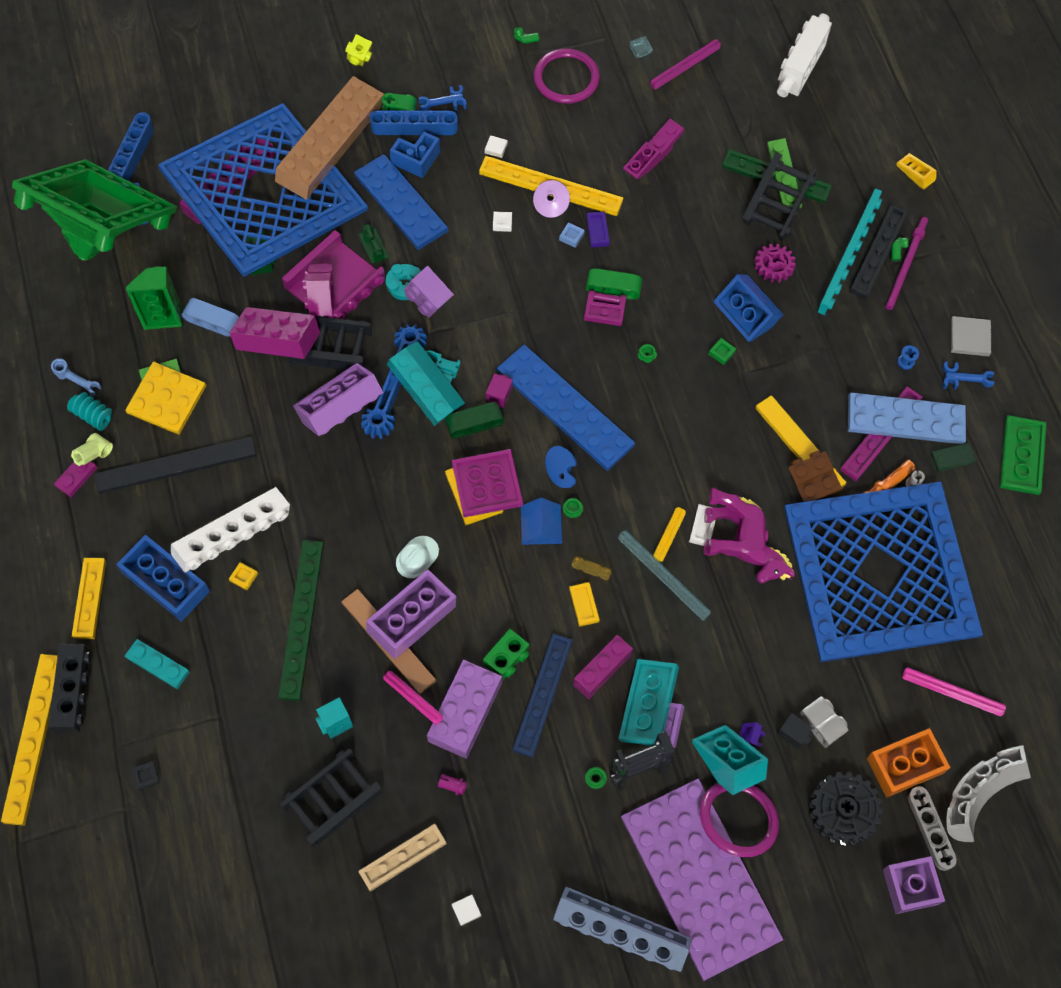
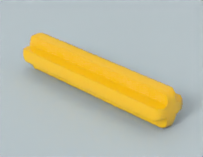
[653,507,686,562]

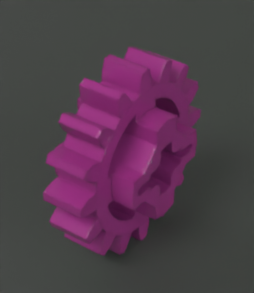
[754,244,796,283]

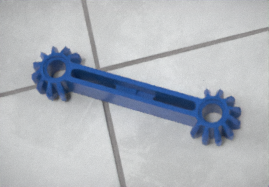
[361,324,427,439]

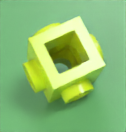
[345,34,372,66]

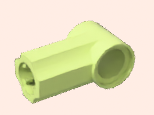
[71,433,113,466]

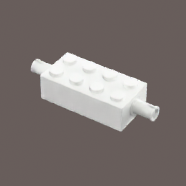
[777,14,832,97]

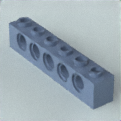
[553,887,692,972]

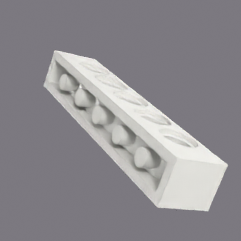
[171,487,290,572]

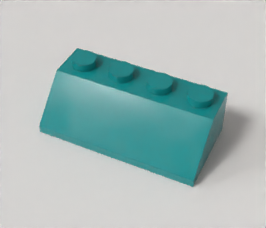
[387,341,465,426]

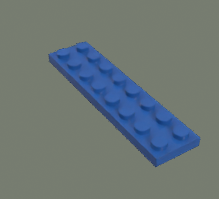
[497,345,635,471]

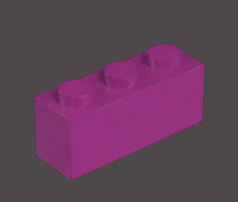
[573,635,633,700]

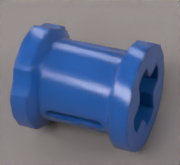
[897,345,919,370]

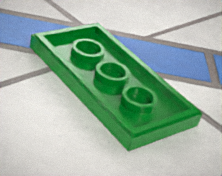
[1000,415,1046,495]

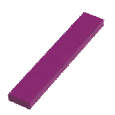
[840,386,923,481]

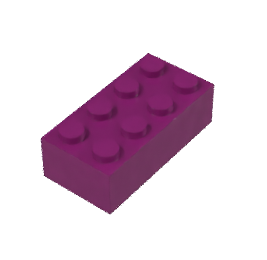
[229,307,320,359]

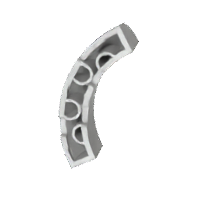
[946,745,1031,842]

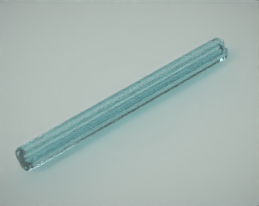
[618,530,711,620]

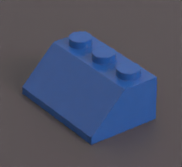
[713,274,783,342]

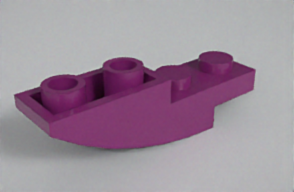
[623,119,684,180]

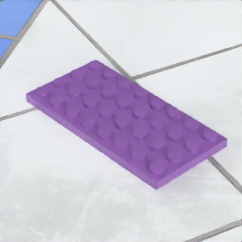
[621,779,783,981]

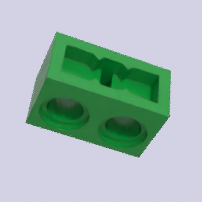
[483,629,530,681]

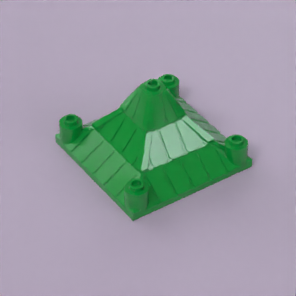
[12,159,177,260]

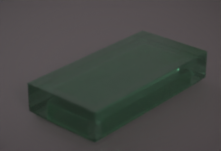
[930,443,976,472]

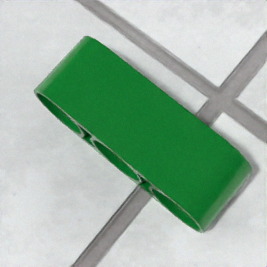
[586,269,642,300]

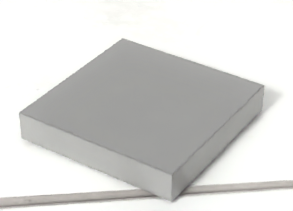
[951,316,991,356]

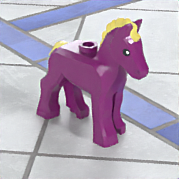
[703,488,795,584]

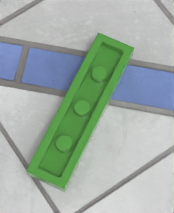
[767,138,802,208]

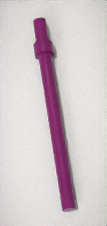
[886,217,928,310]

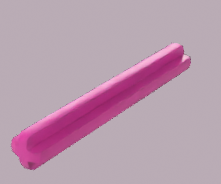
[384,671,443,725]

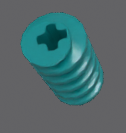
[67,392,112,431]

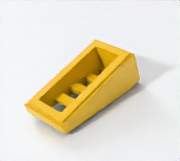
[897,153,937,189]

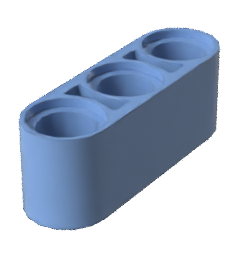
[182,298,239,336]

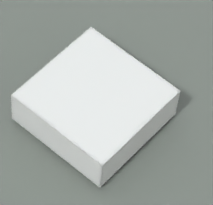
[485,136,508,158]
[493,212,512,232]
[452,895,481,926]

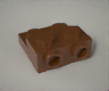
[788,450,843,502]

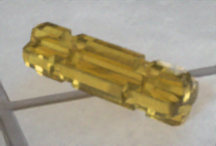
[572,556,612,580]

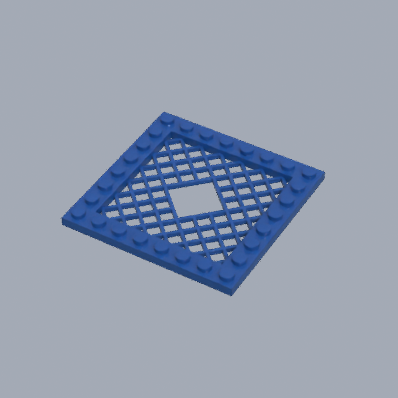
[158,103,368,277]
[784,482,983,662]

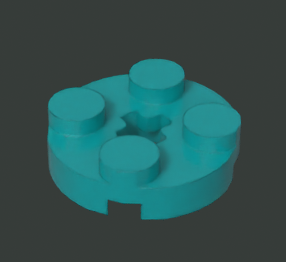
[386,264,421,300]

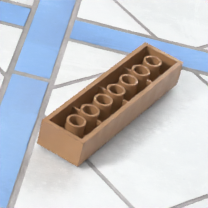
[275,76,384,200]

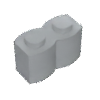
[799,696,848,748]

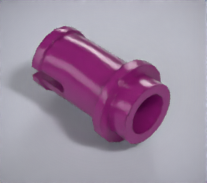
[438,774,467,795]

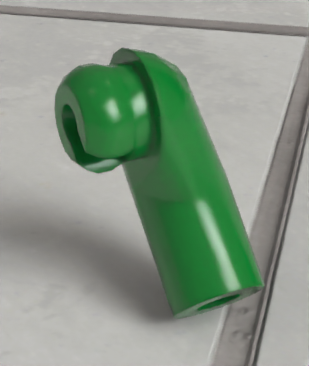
[514,27,539,44]
[892,237,908,261]

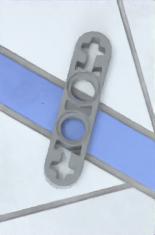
[907,786,957,871]

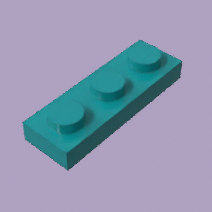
[125,639,190,690]

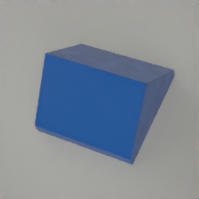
[521,498,562,545]

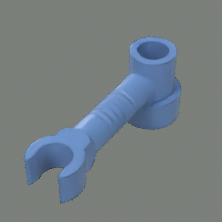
[51,359,101,396]

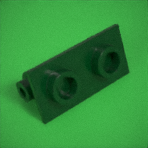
[358,224,389,264]

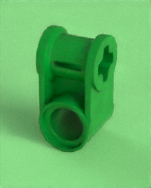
[382,93,417,111]

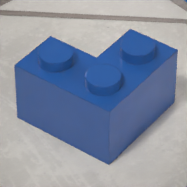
[390,132,440,178]

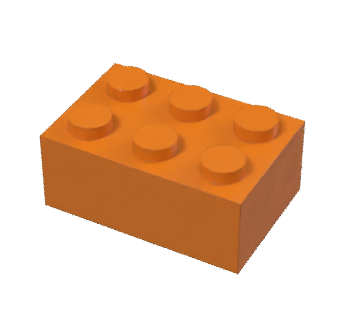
[867,728,950,798]

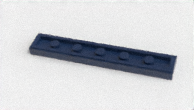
[513,633,573,758]

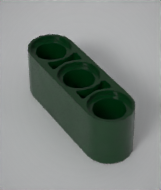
[445,402,505,439]

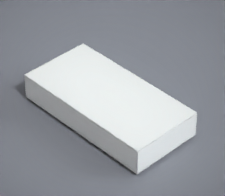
[689,504,716,546]

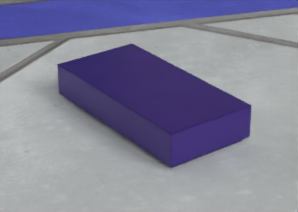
[586,211,610,248]

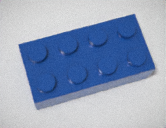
[116,535,210,622]

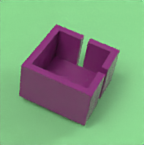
[303,264,335,316]

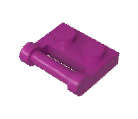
[584,290,627,326]

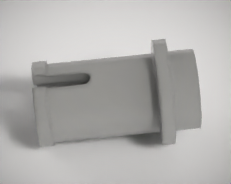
[905,471,925,487]

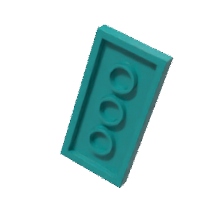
[619,659,679,746]

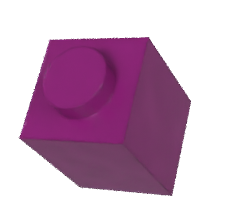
[486,373,513,408]

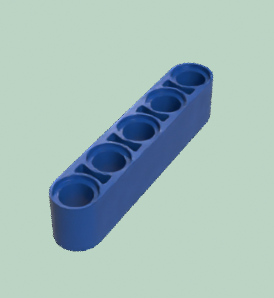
[369,111,458,135]
[108,112,154,181]

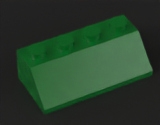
[126,266,182,330]

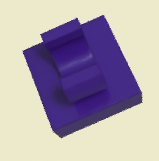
[739,722,765,747]

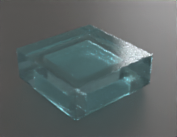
[629,36,653,58]

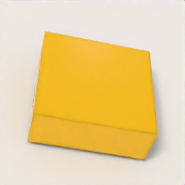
[229,562,258,590]

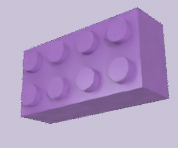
[293,363,383,436]
[366,569,457,659]
[427,660,502,759]

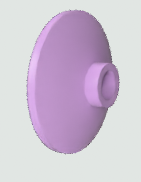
[533,180,570,218]

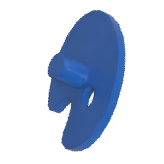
[545,446,577,488]

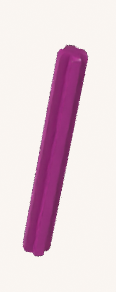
[650,39,721,90]

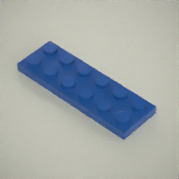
[354,154,448,250]

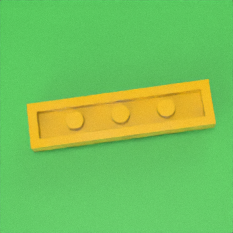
[72,558,107,639]

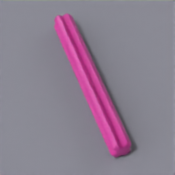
[902,668,1006,716]

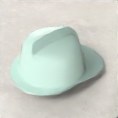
[396,536,439,578]

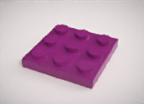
[452,449,523,518]

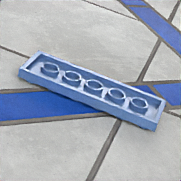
[848,393,966,444]

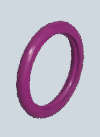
[534,49,600,104]
[699,783,779,857]

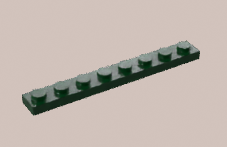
[278,540,324,701]

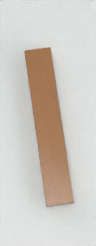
[341,589,436,695]

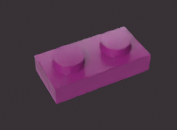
[54,461,97,498]

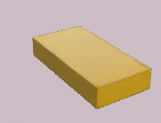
[569,582,599,627]

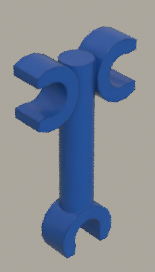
[419,85,467,111]
[942,362,994,390]

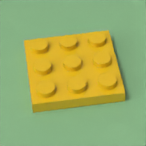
[125,362,206,435]

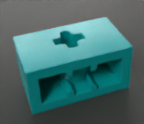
[315,697,353,739]

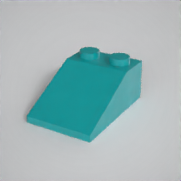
[692,725,768,795]

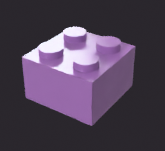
[403,266,454,318]
[883,856,945,914]

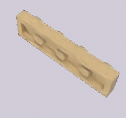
[359,824,446,892]

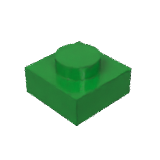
[709,338,736,365]

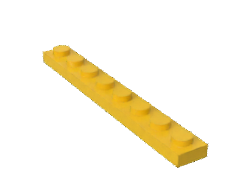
[479,156,623,216]
[1,654,57,826]

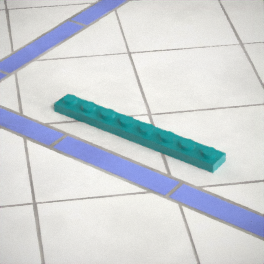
[818,189,883,315]

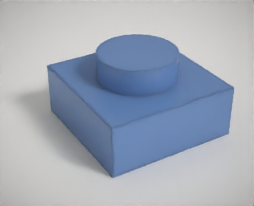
[559,223,585,248]

